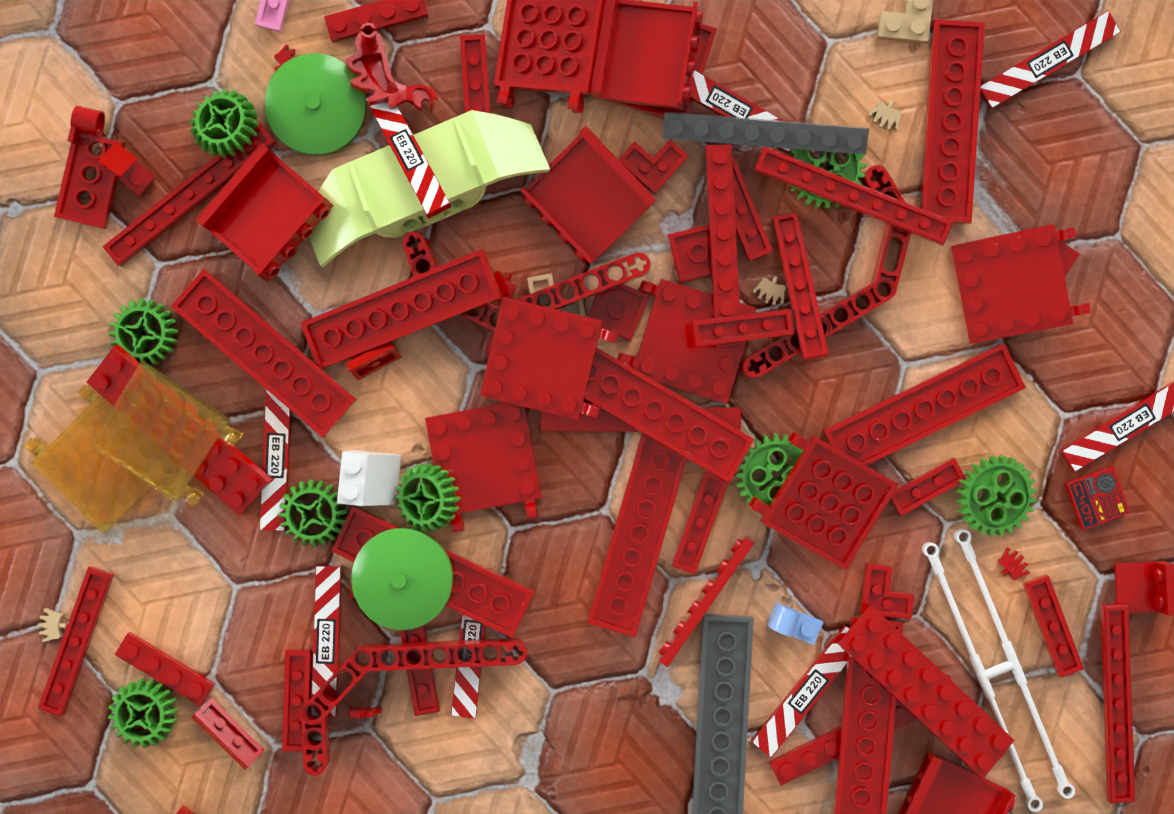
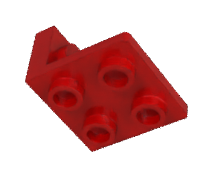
[1114,561,1174,616]

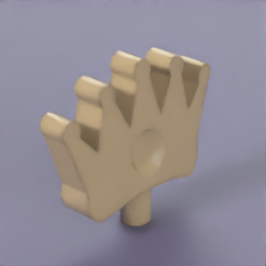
[868,101,902,130]
[753,276,786,305]
[38,608,67,642]

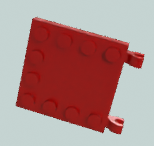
[494,0,605,114]
[951,224,1091,344]
[618,279,757,404]
[480,296,619,420]
[425,403,542,533]
[748,432,899,570]

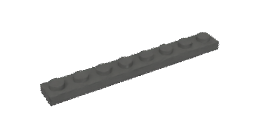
[663,112,869,155]

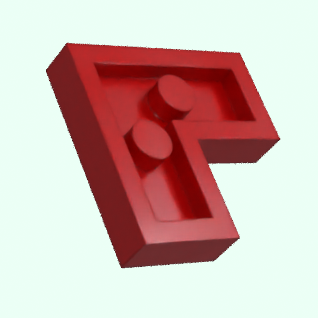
[619,139,689,194]
[860,563,914,620]

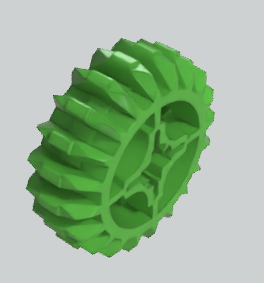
[189,89,259,158]
[108,299,179,367]
[395,463,461,532]
[278,479,348,548]
[108,679,178,748]

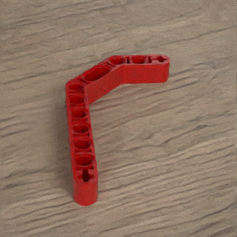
[741,165,911,378]
[402,231,652,330]
[301,638,527,776]

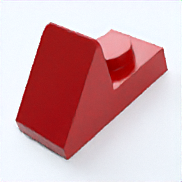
[98,143,155,196]

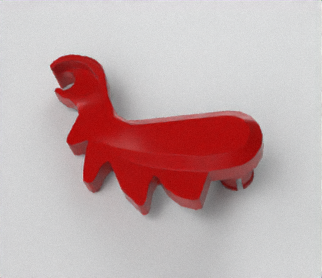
[346,22,438,112]

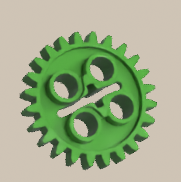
[789,149,867,210]
[734,433,803,505]
[956,455,1037,537]

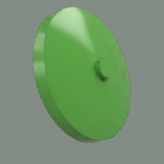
[265,53,367,156]
[351,528,453,630]

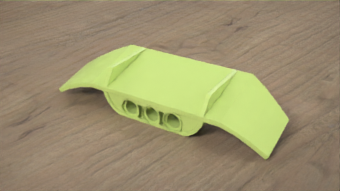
[309,110,550,267]

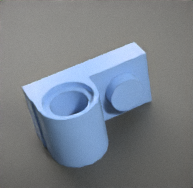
[767,602,823,645]

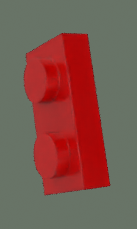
[346,341,402,380]

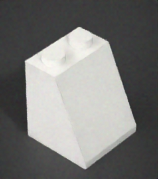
[337,450,401,506]

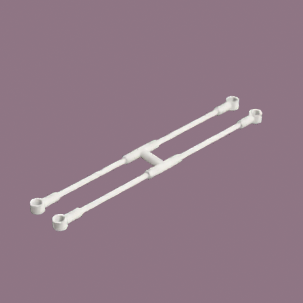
[922,529,1075,812]

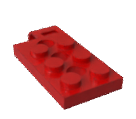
[54,105,126,229]

